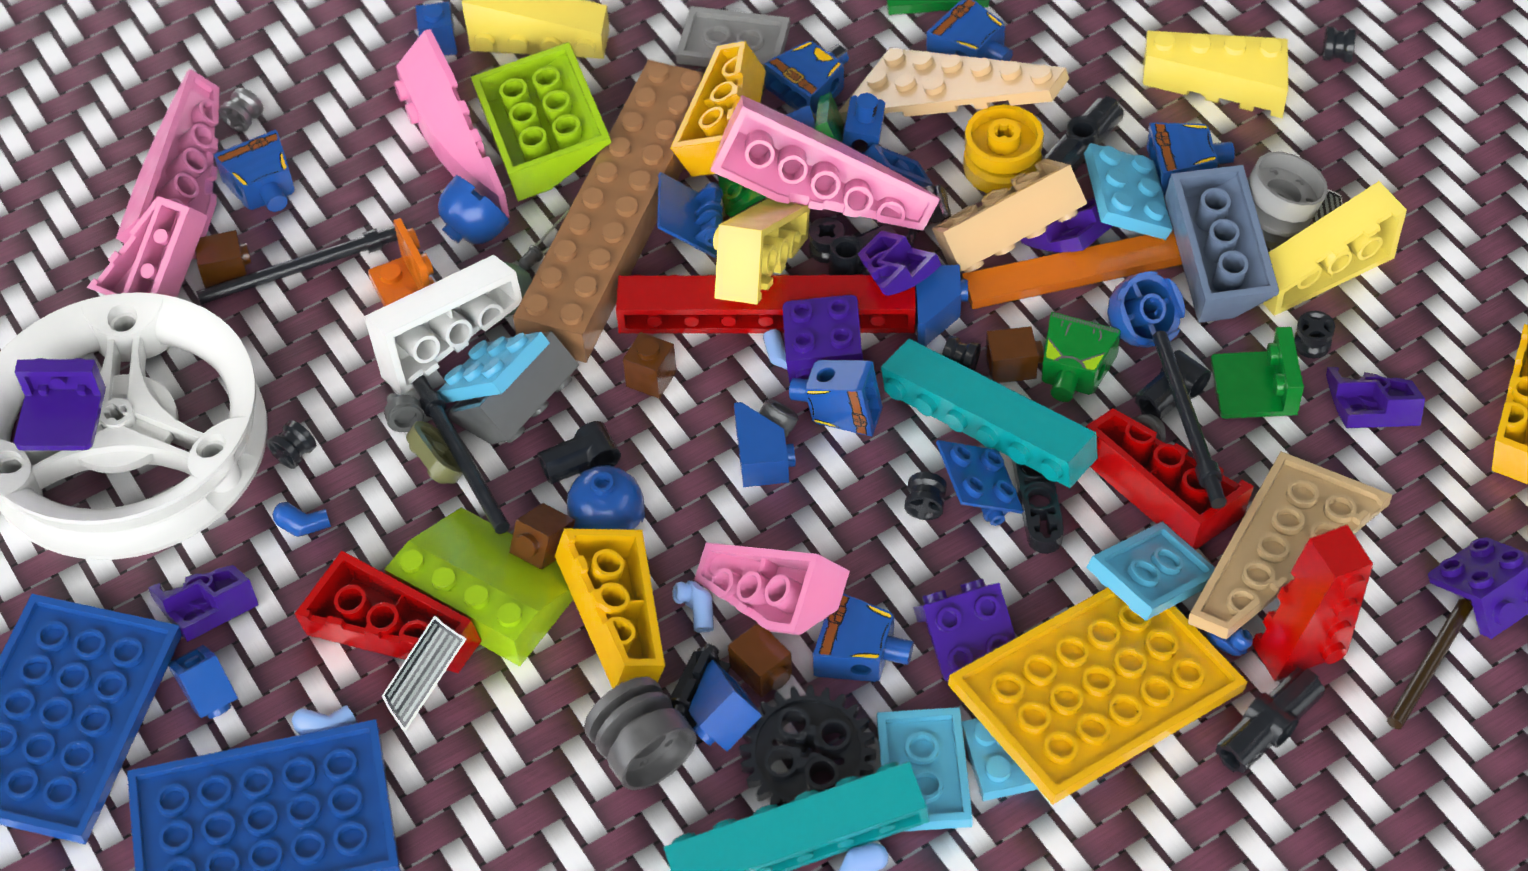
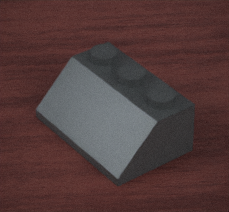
[446,331,579,444]

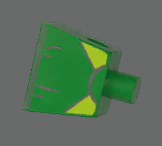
[1042,312,1121,402]

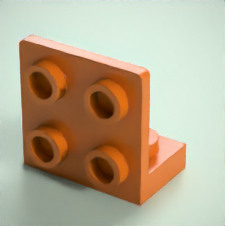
[368,218,434,307]

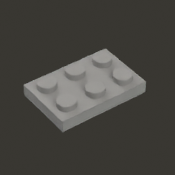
[676,6,790,67]

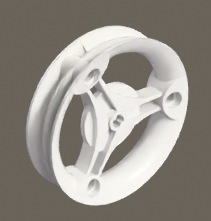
[0,292,268,560]

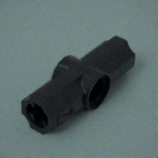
[1042,95,1124,172]
[1215,667,1325,774]

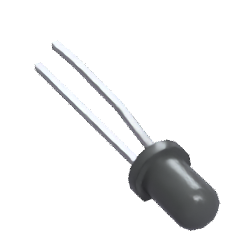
[519,210,569,270]

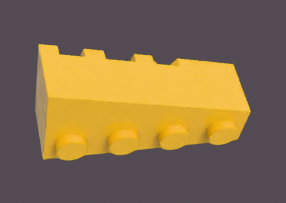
[670,41,766,177]
[1492,324,1528,484]
[555,529,665,689]

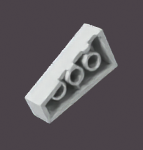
[364,255,522,395]

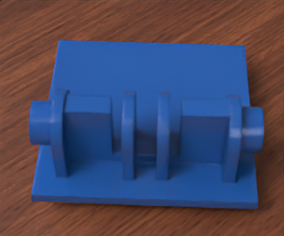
[657,172,723,258]
[936,440,1024,526]

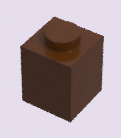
[195,230,252,288]
[985,326,1044,383]
[623,332,677,399]
[509,503,575,570]
[728,623,792,698]

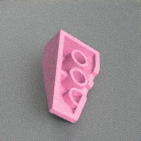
[694,543,850,635]

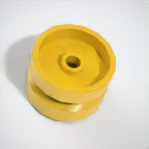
[963,104,1044,194]

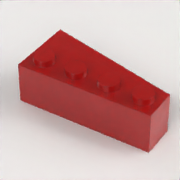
[1086,408,1254,550]
[1252,525,1373,681]
[294,550,481,674]

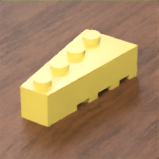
[462,0,610,59]
[1143,31,1288,119]
[1263,181,1407,316]
[713,198,810,305]

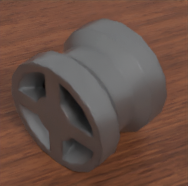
[219,88,264,132]

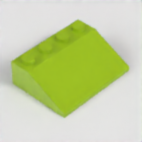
[471,42,611,201]
[384,507,573,667]

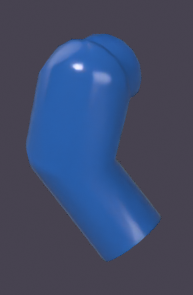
[273,502,331,537]
[1205,628,1253,656]

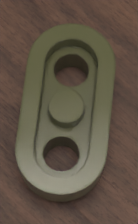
[406,421,463,484]

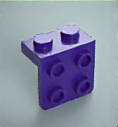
[783,295,863,383]
[14,358,106,450]
[1428,537,1528,639]
[913,578,1016,682]

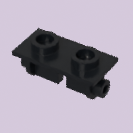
[670,644,731,729]

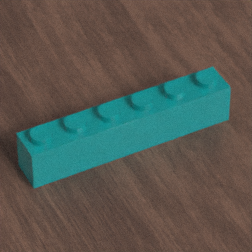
[881,339,1098,488]
[664,761,929,871]

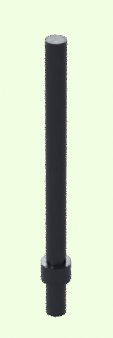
[196,223,407,305]
[1152,331,1227,509]
[412,375,510,534]

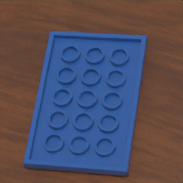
[0,594,182,845]
[127,719,401,871]

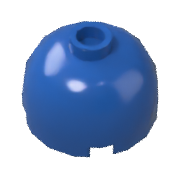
[438,175,509,244]
[1107,271,1185,348]
[567,465,645,530]

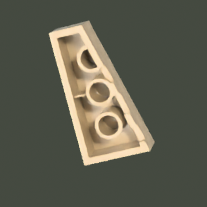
[932,159,1087,273]

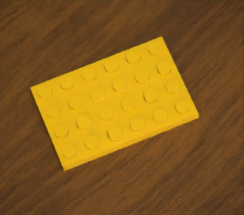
[948,587,1247,805]

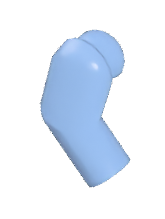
[763,329,787,370]
[672,580,714,633]
[292,705,356,735]
[839,843,888,871]

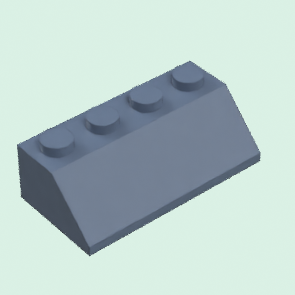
[1165,165,1279,323]

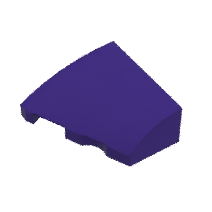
[1020,197,1113,252]
[858,230,942,296]
[1326,367,1425,428]
[148,565,259,642]

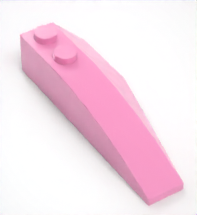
[394,29,509,218]
[116,69,220,259]
[710,95,940,231]

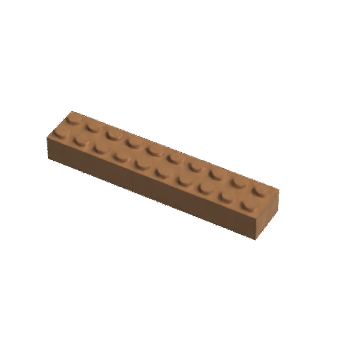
[513,60,704,363]

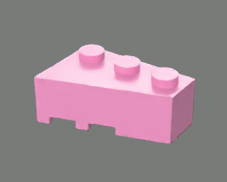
[87,196,208,297]

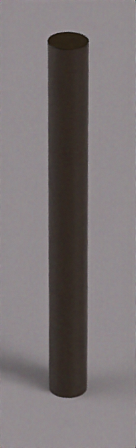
[1387,599,1473,730]

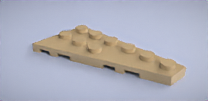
[839,48,1069,123]
[1188,451,1392,639]

